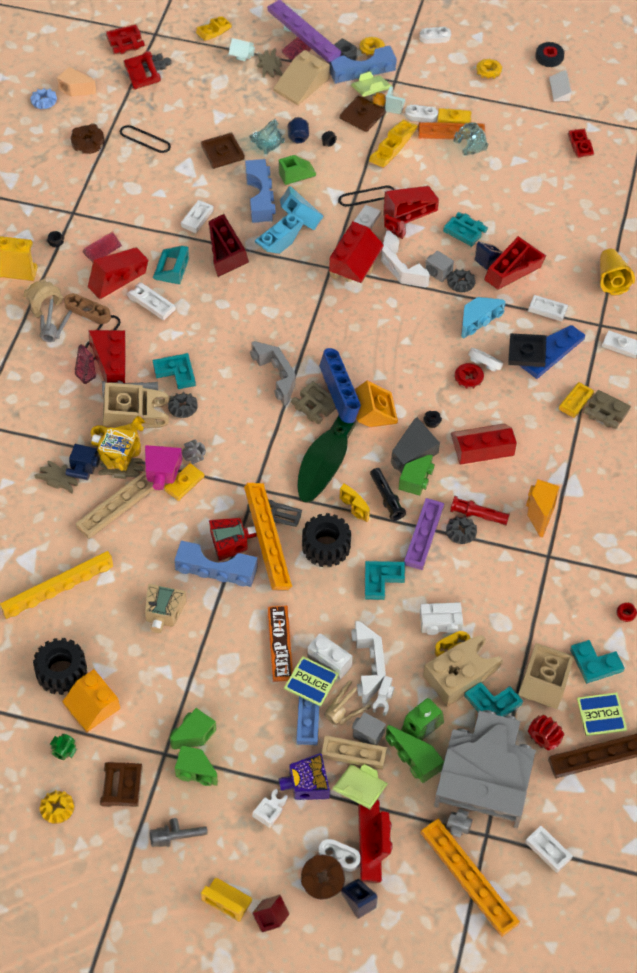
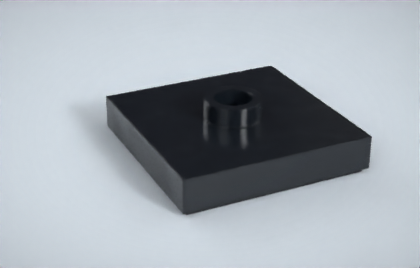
[508,333,547,367]

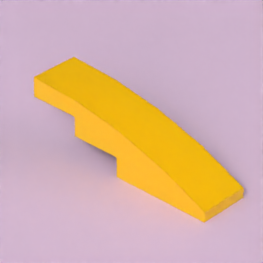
[369,119,418,168]

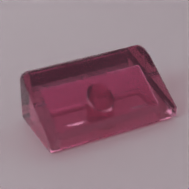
[82,231,122,262]

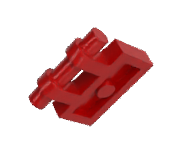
[106,24,145,54]

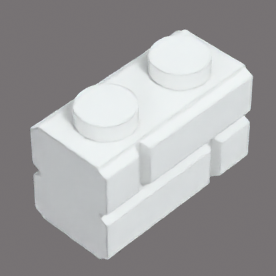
[420,602,463,635]
[308,633,353,680]

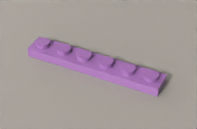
[267,0,341,63]

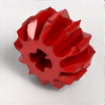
[527,714,565,751]

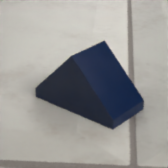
[475,241,503,270]
[341,879,378,919]

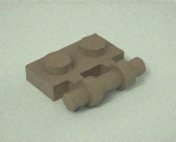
[291,381,336,424]
[583,390,631,429]

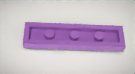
[404,498,444,570]

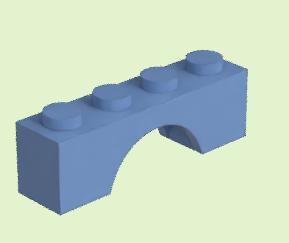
[329,46,397,84]
[245,159,276,223]
[174,541,258,587]

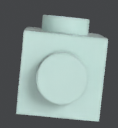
[229,38,255,61]

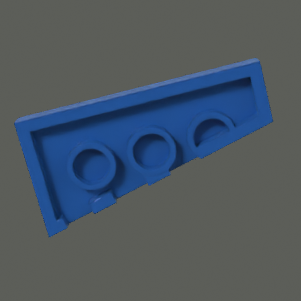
[520,325,585,379]

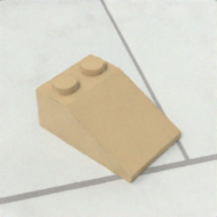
[273,50,330,105]
[518,643,574,709]

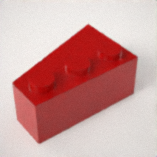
[383,186,439,224]
[484,236,546,290]
[88,247,149,300]
[88,330,126,383]

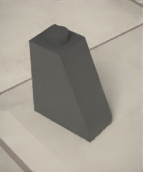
[391,417,440,474]

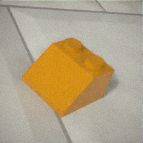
[354,380,398,427]
[526,479,560,537]
[62,669,120,733]

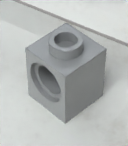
[425,250,454,282]
[352,712,386,745]

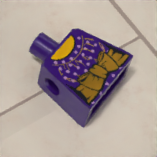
[278,753,330,800]

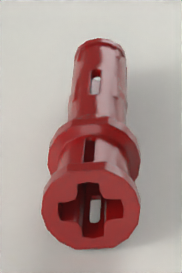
[450,496,510,526]

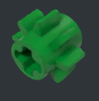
[50,734,77,760]

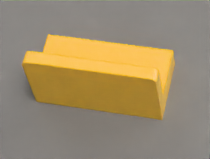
[201,878,252,922]

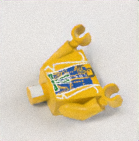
[91,416,146,471]

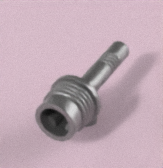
[150,818,208,847]

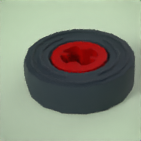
[536,42,564,67]

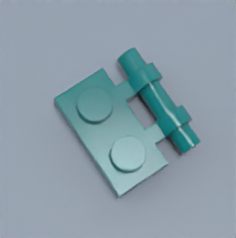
[443,212,488,247]

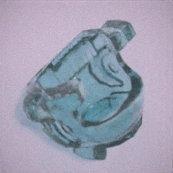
[249,118,285,154]
[454,123,488,156]

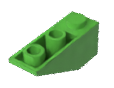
[385,725,444,783]

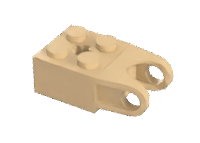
[103,383,169,428]
[423,635,503,707]

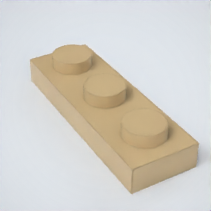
[321,735,387,770]

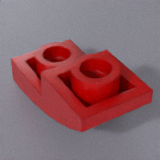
[568,128,594,157]
[384,215,406,239]

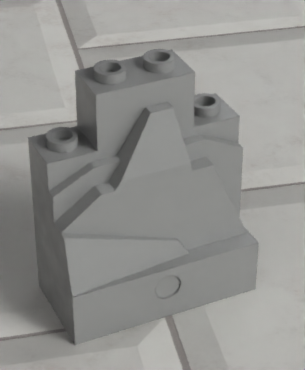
[434,710,536,829]

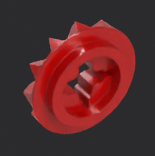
[455,363,484,389]

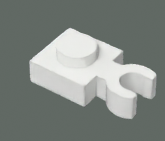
[252,789,288,828]

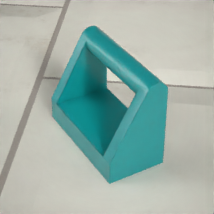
[153,246,189,284]

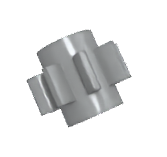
[182,439,206,464]
[447,809,473,838]

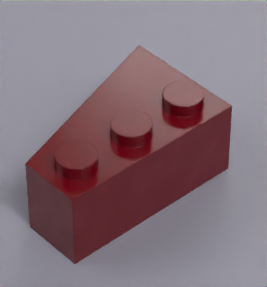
[208,214,249,277]

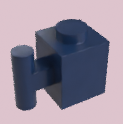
[65,444,100,480]

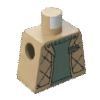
[145,584,187,633]

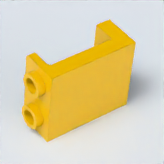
[0,236,38,281]

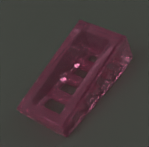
[75,344,96,384]

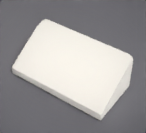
[549,70,571,102]

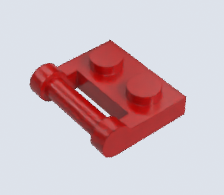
[123,51,161,90]

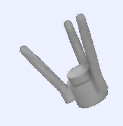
[40,299,72,342]

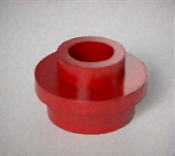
[616,602,637,622]

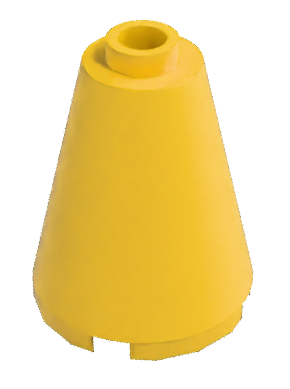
[600,249,635,295]

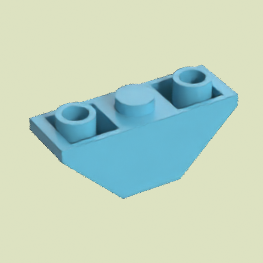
[280,186,324,230]
[255,212,304,254]
[461,297,505,339]

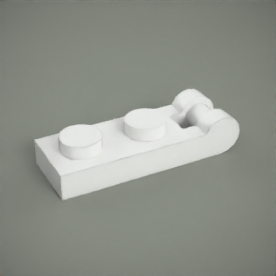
[127,282,176,321]

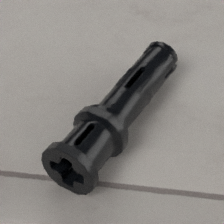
[370,468,406,521]

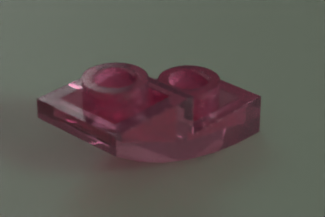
[282,37,311,61]

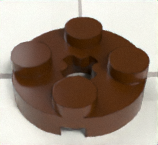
[71,124,105,154]
[301,854,345,900]

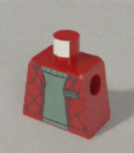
[209,518,257,561]

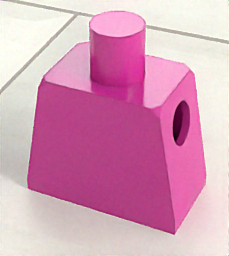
[145,445,182,490]

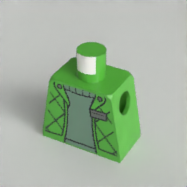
[401,698,444,740]

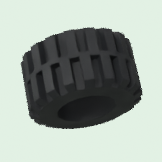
[302,513,351,567]
[33,638,87,695]

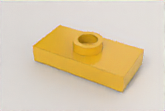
[437,108,472,123]
[558,382,594,418]
[164,463,204,501]

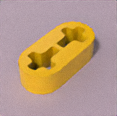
[435,631,471,657]

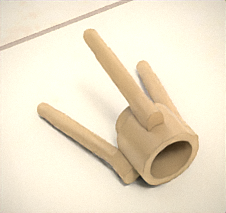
[324,680,371,725]

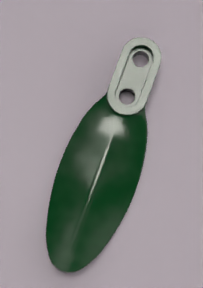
[298,415,356,503]

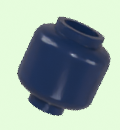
[287,117,309,144]

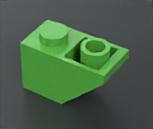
[279,155,316,185]
[398,455,435,496]
[170,708,216,750]
[175,745,218,786]

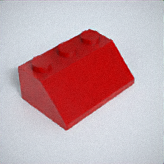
[329,221,384,283]
[451,423,517,465]

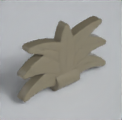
[257,48,282,77]
[98,458,144,479]
[34,461,78,493]

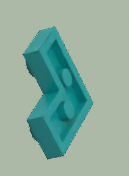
[152,353,196,389]
[365,561,405,600]
[570,640,625,684]
[464,682,523,717]

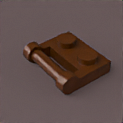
[100,762,142,807]

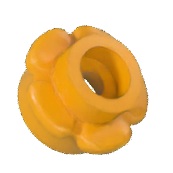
[372,92,386,105]

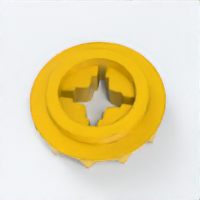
[359,37,385,56]
[476,59,502,79]
[39,789,74,824]

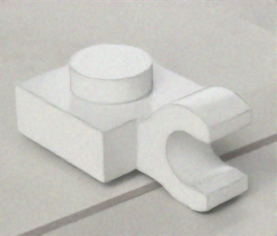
[373,676,395,716]

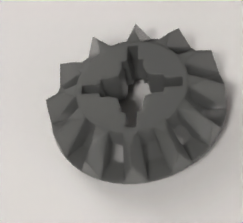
[447,269,476,292]
[168,391,198,418]
[446,516,477,544]

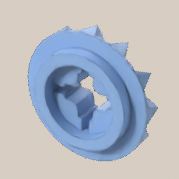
[30,88,57,109]

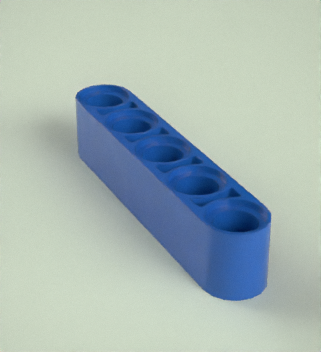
[319,348,361,423]

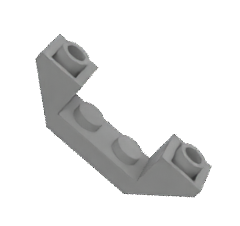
[250,341,296,406]

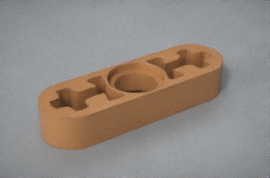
[64,293,111,324]

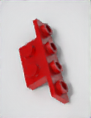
[358,799,393,883]

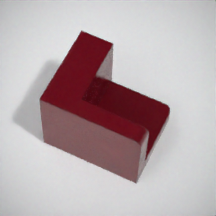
[252,895,289,932]

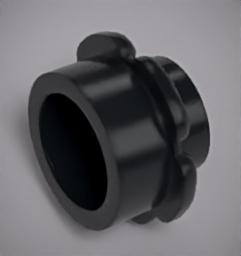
[322,131,337,147]
[47,231,64,247]
[423,411,442,428]

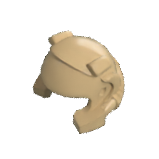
[24,279,63,318]

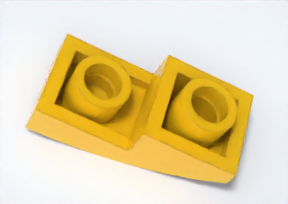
[196,16,232,41]
[339,483,370,522]

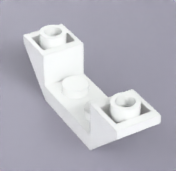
[381,230,430,288]
[351,621,386,704]

